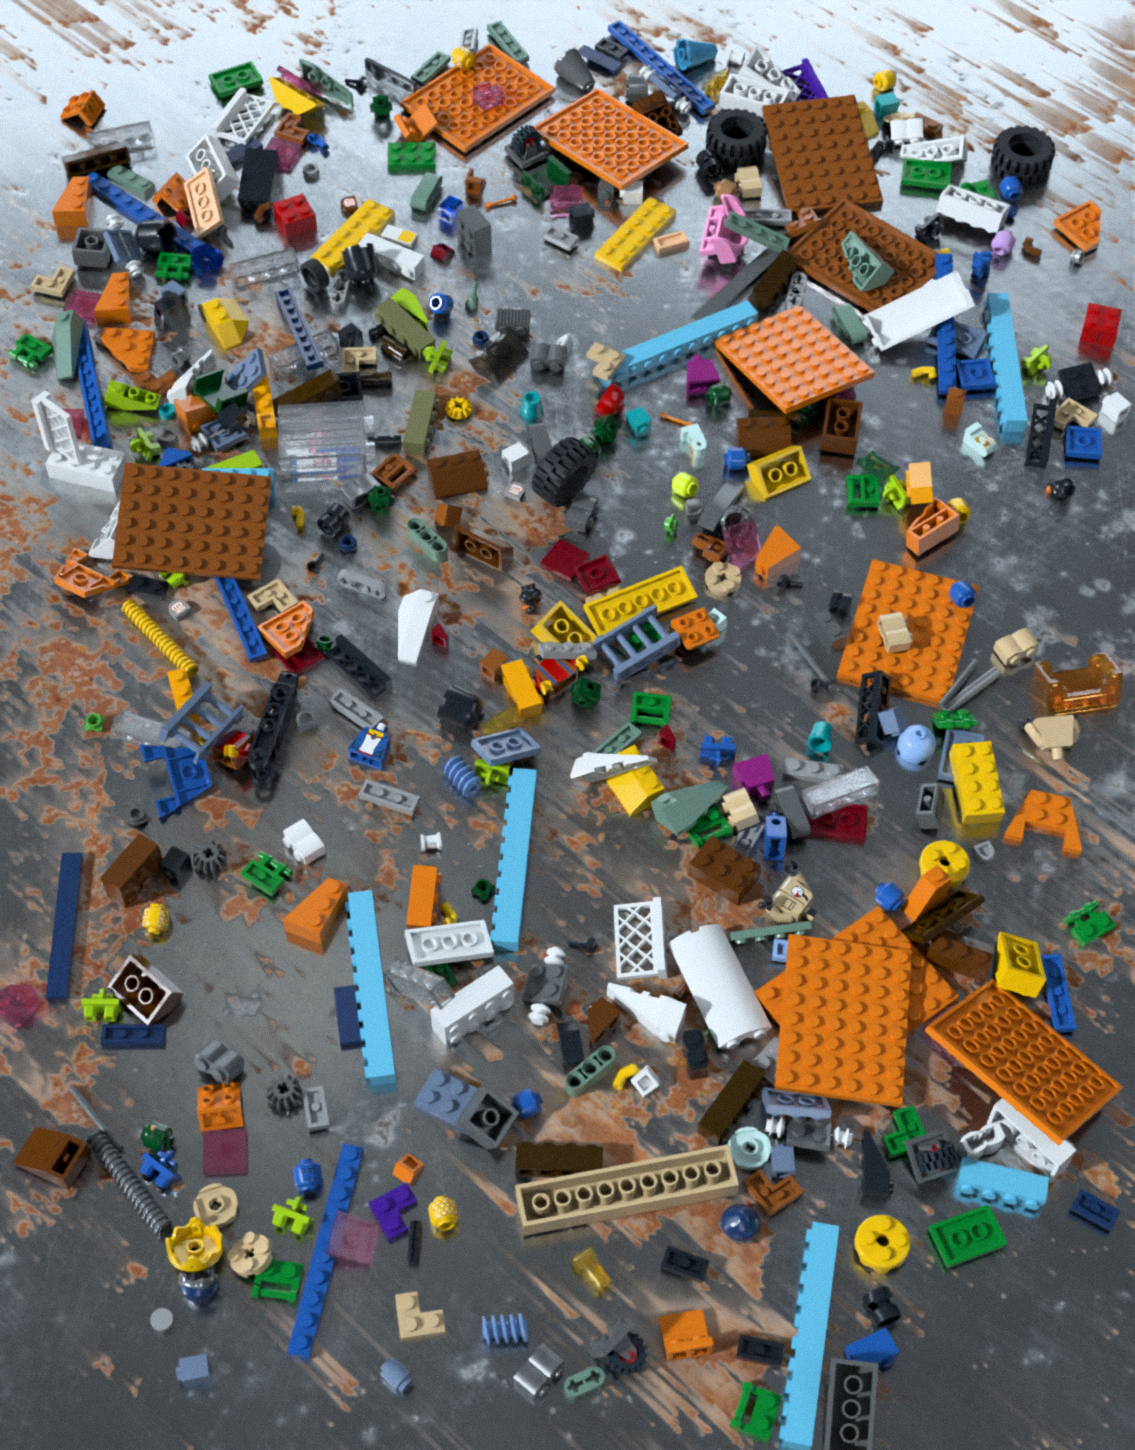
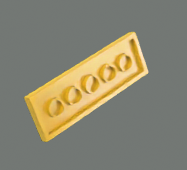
[594,197,677,272]
[311,199,395,274]
[583,565,698,637]

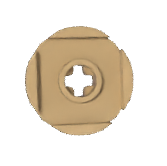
[704,562,741,596]
[193,1183,238,1228]
[227,1232,273,1278]

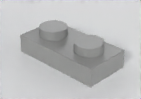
[543,224,579,251]
[302,1085,330,1132]

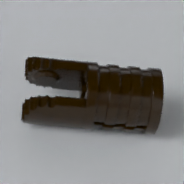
[381,335,411,363]

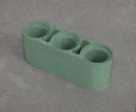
[410,172,443,212]
[832,303,867,345]
[407,518,448,563]
[565,1046,616,1098]

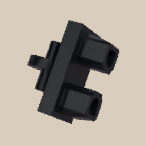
[915,212,944,242]

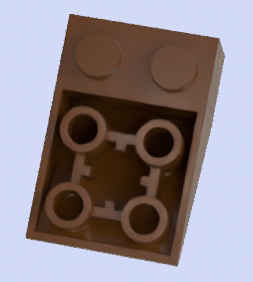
[630,90,683,135]
[13,1127,92,1190]

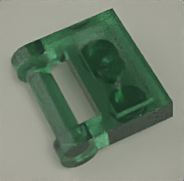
[856,450,902,482]

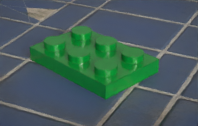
[208,61,264,98]
[387,142,436,170]
[901,158,952,190]
[928,1204,1008,1269]

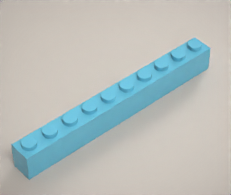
[983,293,1028,432]
[608,300,758,384]
[490,768,537,952]
[345,890,396,1086]
[779,1222,839,1450]

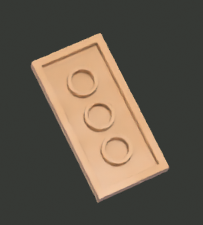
[184,167,225,239]

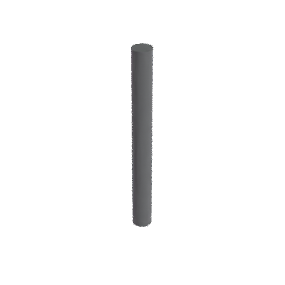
[789,632,836,691]
[937,658,980,709]
[69,1085,124,1152]

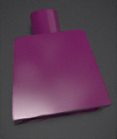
[686,354,720,393]
[732,754,775,801]

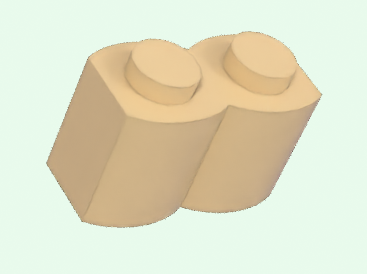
[734,166,762,198]
[877,612,913,653]
[993,628,1039,666]
[721,787,760,831]

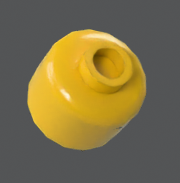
[873,69,897,92]

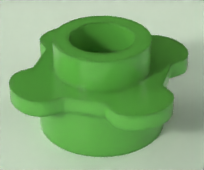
[664,514,679,535]
[84,713,105,732]

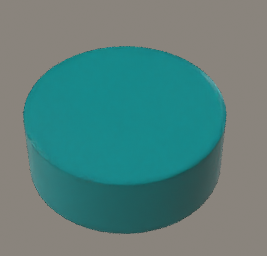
[159,403,176,420]

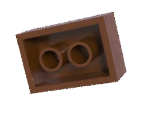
[820,397,863,455]
[101,833,162,908]
[688,835,761,906]

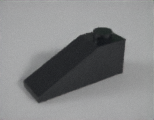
[861,1130,894,1201]

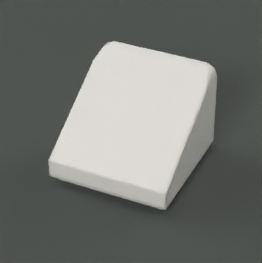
[630,1065,660,1097]

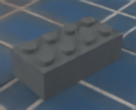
[823,1358,878,1450]

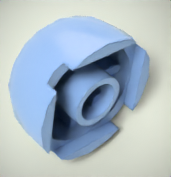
[897,725,936,764]

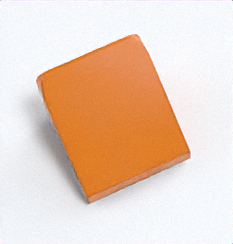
[393,1153,425,1185]

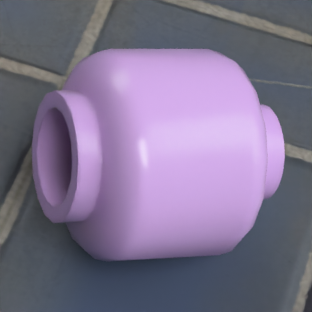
[991,230,1016,256]

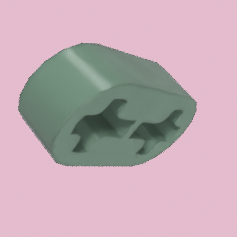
[564,1366,605,1400]

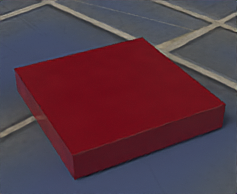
[540,539,590,582]
[573,554,621,597]
[273,636,326,677]

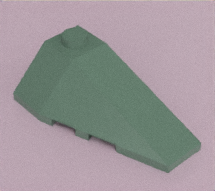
[299,58,354,108]
[841,230,895,292]
[51,309,84,381]
[651,780,730,836]

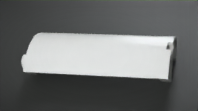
[862,271,975,351]
[668,924,772,1050]

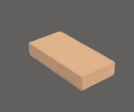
[653,230,689,253]

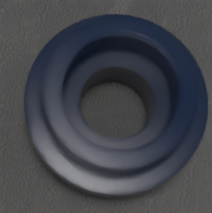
[472,330,489,346]
[339,535,357,552]

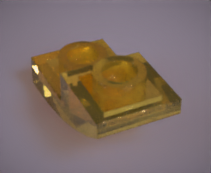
[705,68,729,98]
[480,706,524,735]

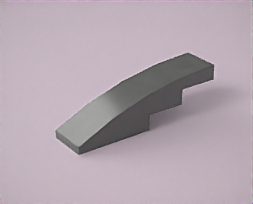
[697,478,746,531]

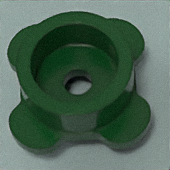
[315,635,334,652]
[471,879,495,900]

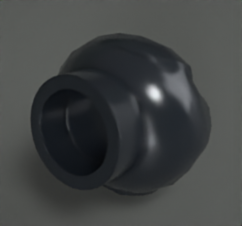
[1046,476,1075,498]
[519,583,542,615]

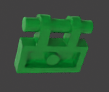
[155,252,194,281]
[7,333,53,369]
[932,709,978,730]
[240,851,293,897]
[1063,900,1117,948]

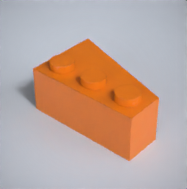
[52,176,92,226]
[94,272,132,325]
[173,395,218,435]
[906,496,960,556]
[406,865,442,929]
[283,877,348,945]

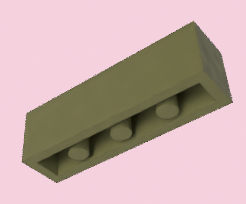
[374,297,436,360]
[403,389,439,456]

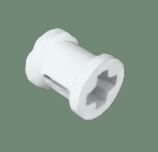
[727,49,746,66]
[420,832,442,852]

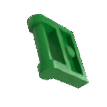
[960,179,1000,201]
[846,474,880,509]
[630,692,672,728]
[686,805,733,849]
[251,1260,304,1303]
[729,1382,782,1442]

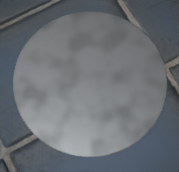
[235,543,281,587]

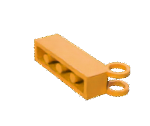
[253,372,278,440]

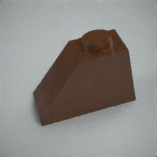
[587,997,621,1049]

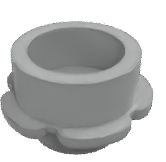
[1070,248,1084,265]

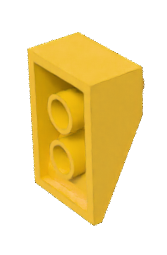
[531,600,597,645]
[995,931,1046,998]

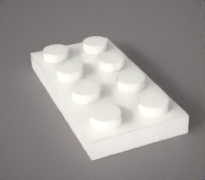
[404,920,494,967]

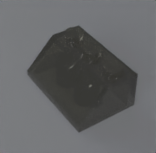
[468,326,529,384]

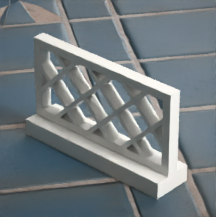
[211,87,275,145]
[32,391,83,466]
[614,897,668,980]

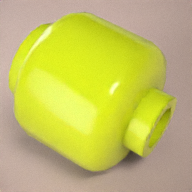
[672,472,699,498]

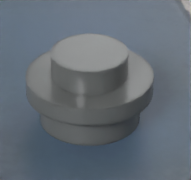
[127,806,147,826]

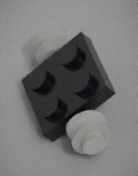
[1045,362,1113,402]

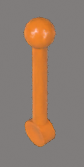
[485,195,517,209]
[660,412,693,426]

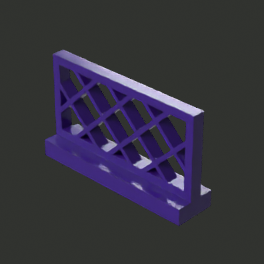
[781,58,829,102]

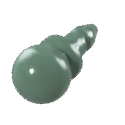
[465,280,479,311]

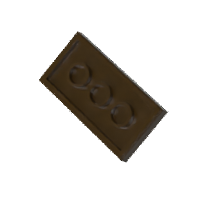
[901,890,985,944]

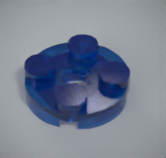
[190,243,224,275]

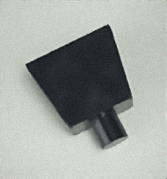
[154,290,191,332]

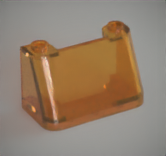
[1034,652,1123,715]

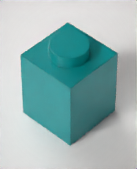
[874,92,900,118]
[626,406,652,438]

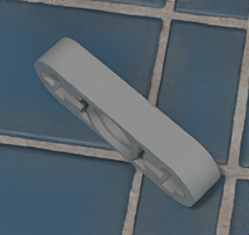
[330,269,351,310]
[786,272,807,310]
[337,569,389,599]

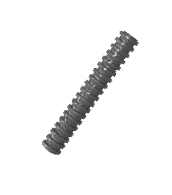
[86,1130,173,1235]

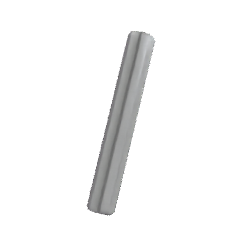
[943,667,1001,712]

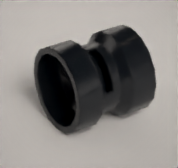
[829,589,853,612]

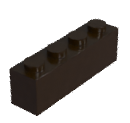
[61,140,131,178]
[746,249,799,311]
[272,369,343,425]
[697,1060,766,1146]
[515,1141,603,1178]

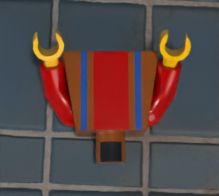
[533,654,590,699]
[197,729,256,770]

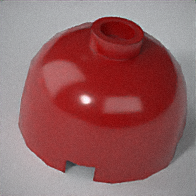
[593,382,626,416]

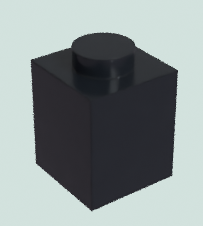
[569,202,595,229]
[338,322,363,348]
[217,401,248,433]
[159,846,192,882]

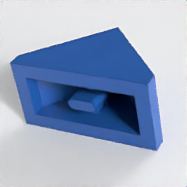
[158,447,194,467]

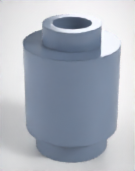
[380,1358,414,1393]

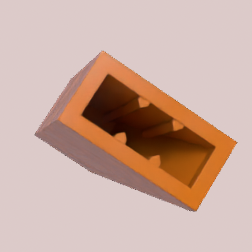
[755,525,801,580]
[901,865,951,922]

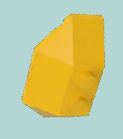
[269,76,326,116]
[198,298,249,351]

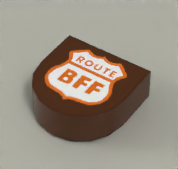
[340,196,358,212]

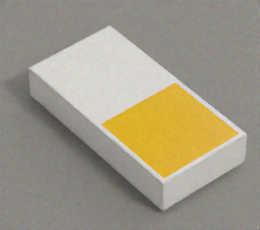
[381,225,418,248]

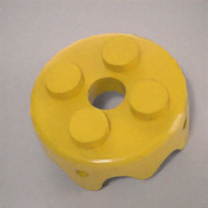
[918,840,970,888]
[853,1215,911,1274]
[165,1216,224,1272]

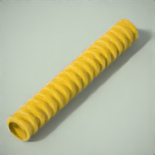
[121,599,199,678]

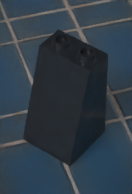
[238,148,282,210]

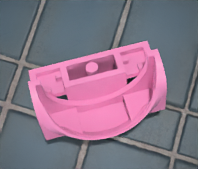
[699,194,749,264]

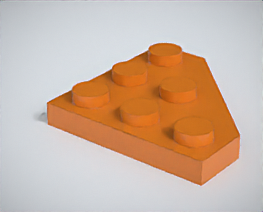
[1053,200,1101,253]
[101,327,156,373]
[257,600,315,659]

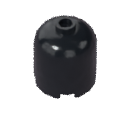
[135,219,177,253]
[341,243,379,285]
[437,685,485,730]

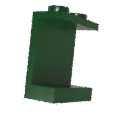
[521,155,572,201]
[192,368,249,414]

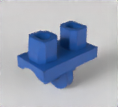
[971,251,993,280]
[700,736,736,767]
[139,1150,181,1189]

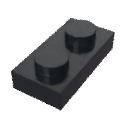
[595,37,629,61]
[127,575,169,601]
[660,1246,710,1283]
[736,1334,785,1368]

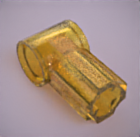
[570,1246,612,1294]

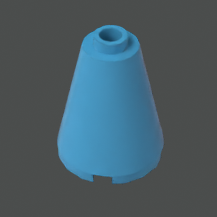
[673,38,718,70]

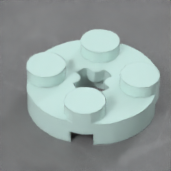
[728,1127,771,1171]

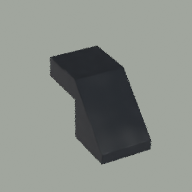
[556,1020,584,1064]

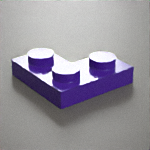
[368,1182,418,1242]

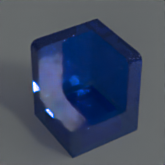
[438,195,463,224]

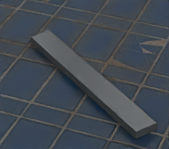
[691,247,779,322]

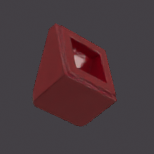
[175,209,193,228]
[430,243,455,263]
[431,623,449,650]
[658,724,677,752]

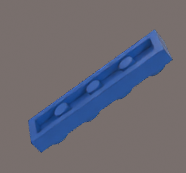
[1041,954,1076,1033]

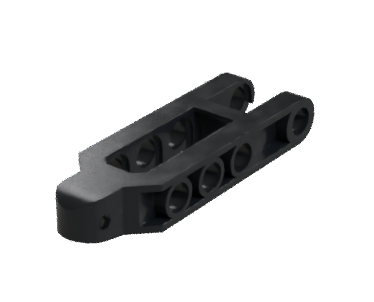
[248,670,298,786]

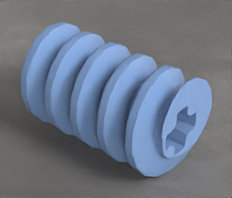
[441,755,481,798]
[482,1313,529,1345]

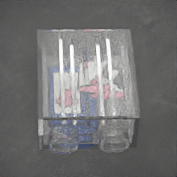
[278,400,376,482]

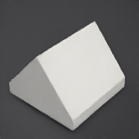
[557,333,573,356]

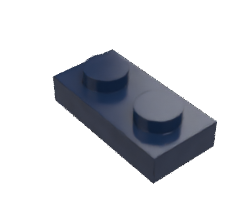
[1070,1189,1121,1231]

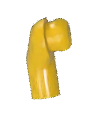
[911,366,938,379]
[291,506,305,529]
[612,1064,641,1090]

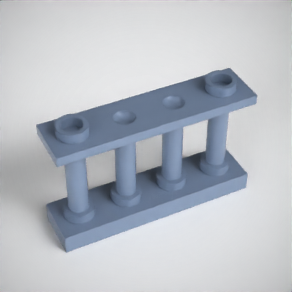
[592,604,681,683]
[158,681,244,765]

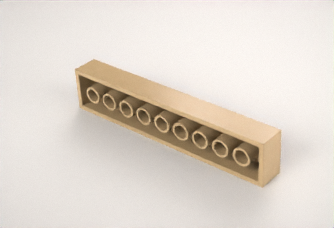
[515,1144,739,1236]

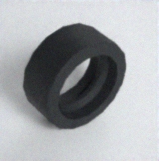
[300,258,330,292]

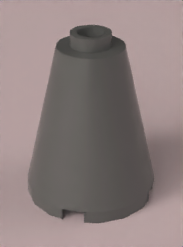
[554,48,595,92]

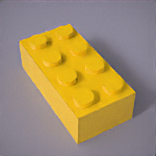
[949,741,1005,825]

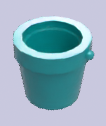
[519,391,545,420]
[807,721,833,753]

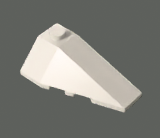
[737,45,801,102]
[900,136,968,163]
[167,350,215,405]
[88,502,120,559]
[398,589,439,664]
[570,752,657,783]
[607,983,687,1043]

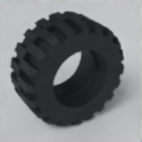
[706,108,767,168]
[991,125,1055,185]
[531,437,597,507]

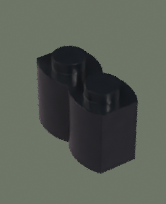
[682,1029,708,1080]

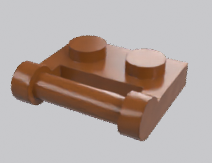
[370,453,418,494]

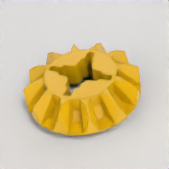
[445,396,473,419]

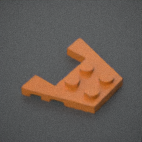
[54,548,133,598]
[1004,790,1082,855]

